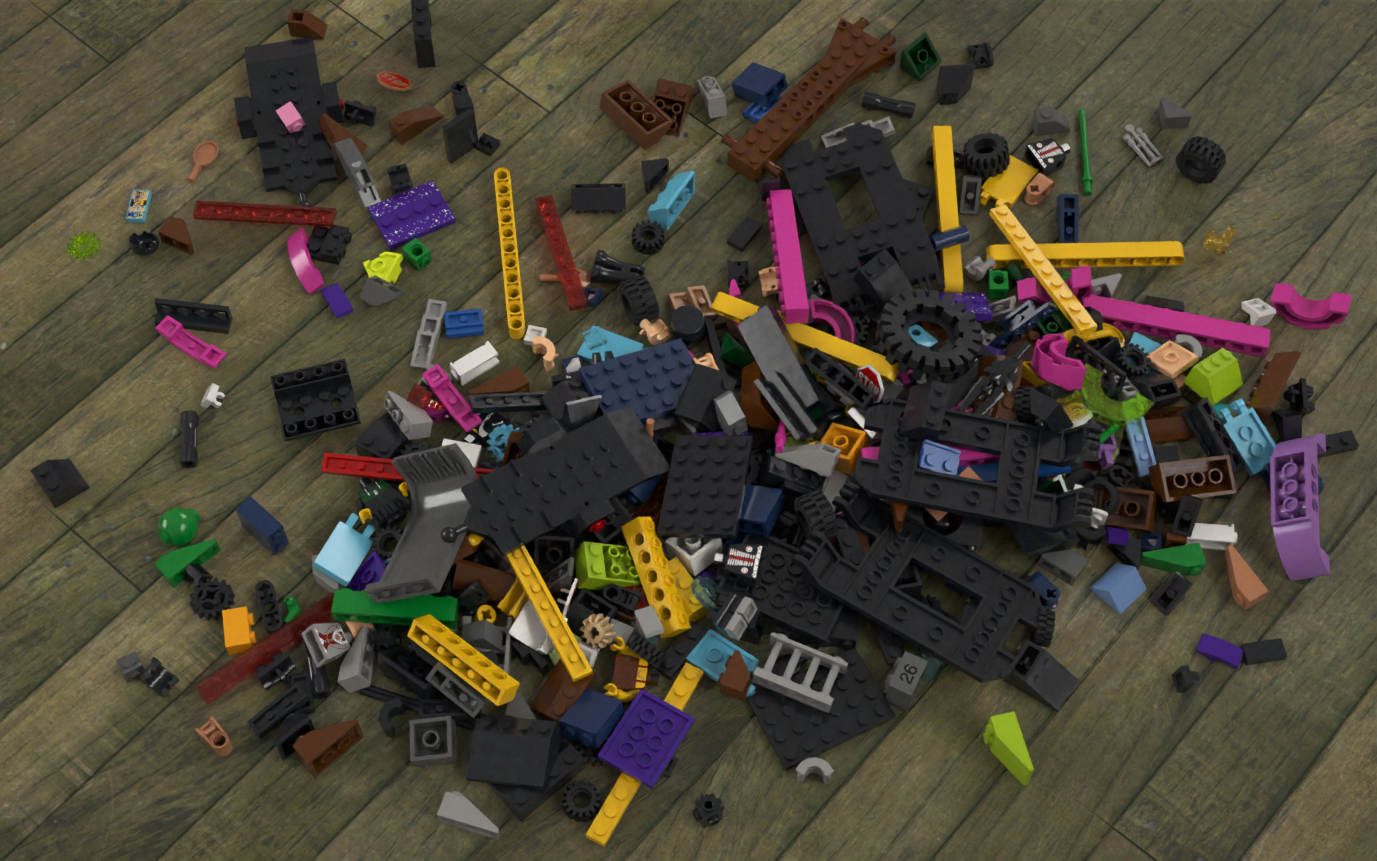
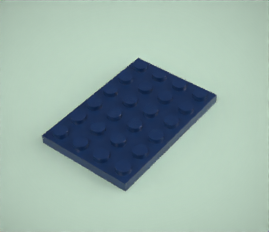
[578,338,695,423]

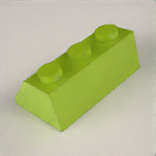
[1183,348,1243,406]

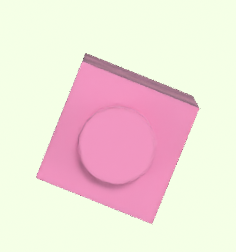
[276,101,305,134]

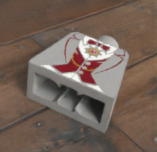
[301,623,353,668]

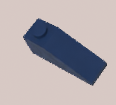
[1056,194,1079,243]

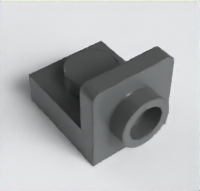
[116,651,145,683]

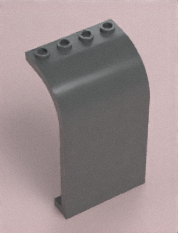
[364,443,477,604]

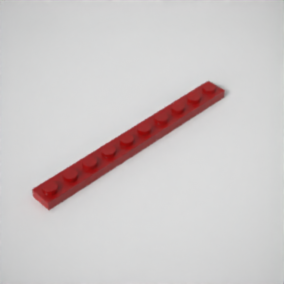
[321,453,495,482]

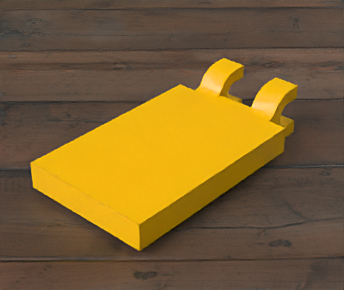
[979,155,1038,208]

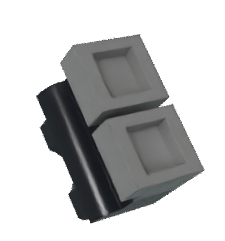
[707,592,758,641]

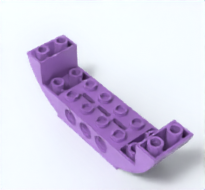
[1270,434,1330,581]

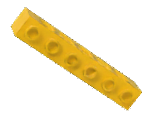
[621,517,691,638]
[407,614,520,706]

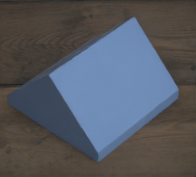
[1090,563,1147,615]

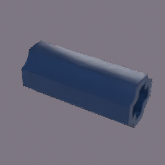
[930,225,970,251]

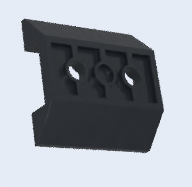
[270,359,361,442]

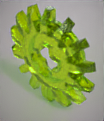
[67,232,100,259]

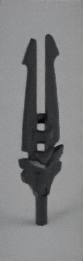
[957,341,1032,415]

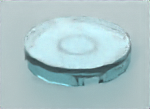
[691,576,721,612]

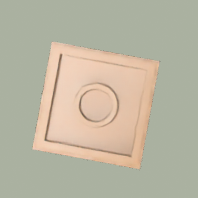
[1147,340,1199,379]

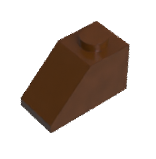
[158,216,195,255]

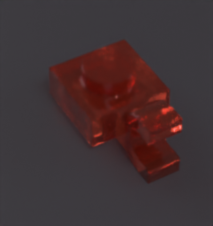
[406,383,443,411]

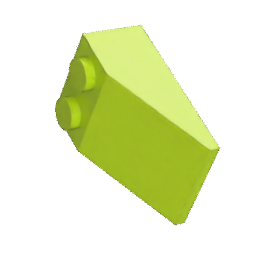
[983,711,1034,786]

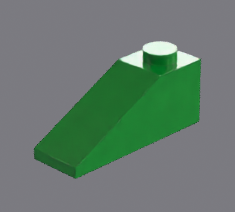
[155,539,220,588]
[1141,543,1206,576]

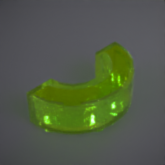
[1078,363,1154,426]

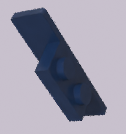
[989,300,1057,350]

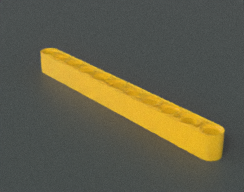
[932,126,963,293]
[494,168,526,340]
[986,241,1185,269]
[710,292,899,383]

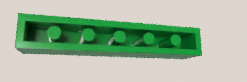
[331,588,458,629]

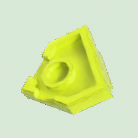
[363,252,403,284]

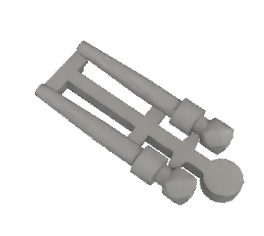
[1123,124,1164,167]

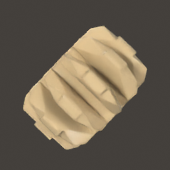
[579,613,616,649]

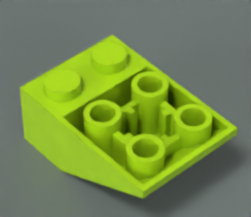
[575,541,642,590]

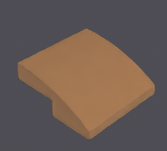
[667,285,716,319]

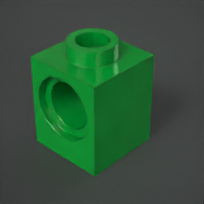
[402,238,432,271]
[987,270,1009,300]

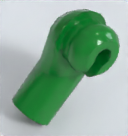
[283,596,301,627]

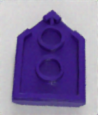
[346,551,387,591]

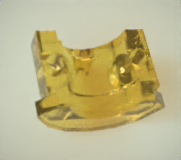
[1202,226,1237,255]
[1056,390,1088,421]

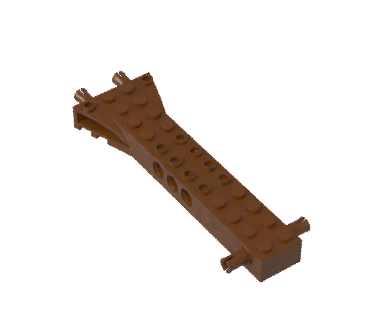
[721,17,896,183]

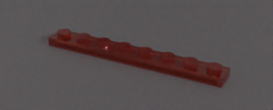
[535,195,588,311]
[192,201,337,227]
[195,592,334,705]

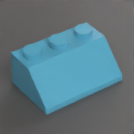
[648,171,695,231]

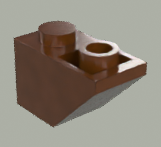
[287,9,327,40]
[718,649,751,701]

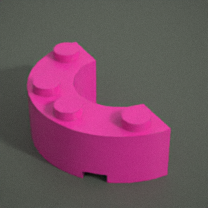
[1017,266,1092,308]
[1271,283,1352,329]
[809,299,857,365]
[1031,334,1086,391]

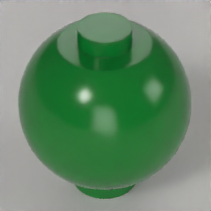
[157,508,200,547]

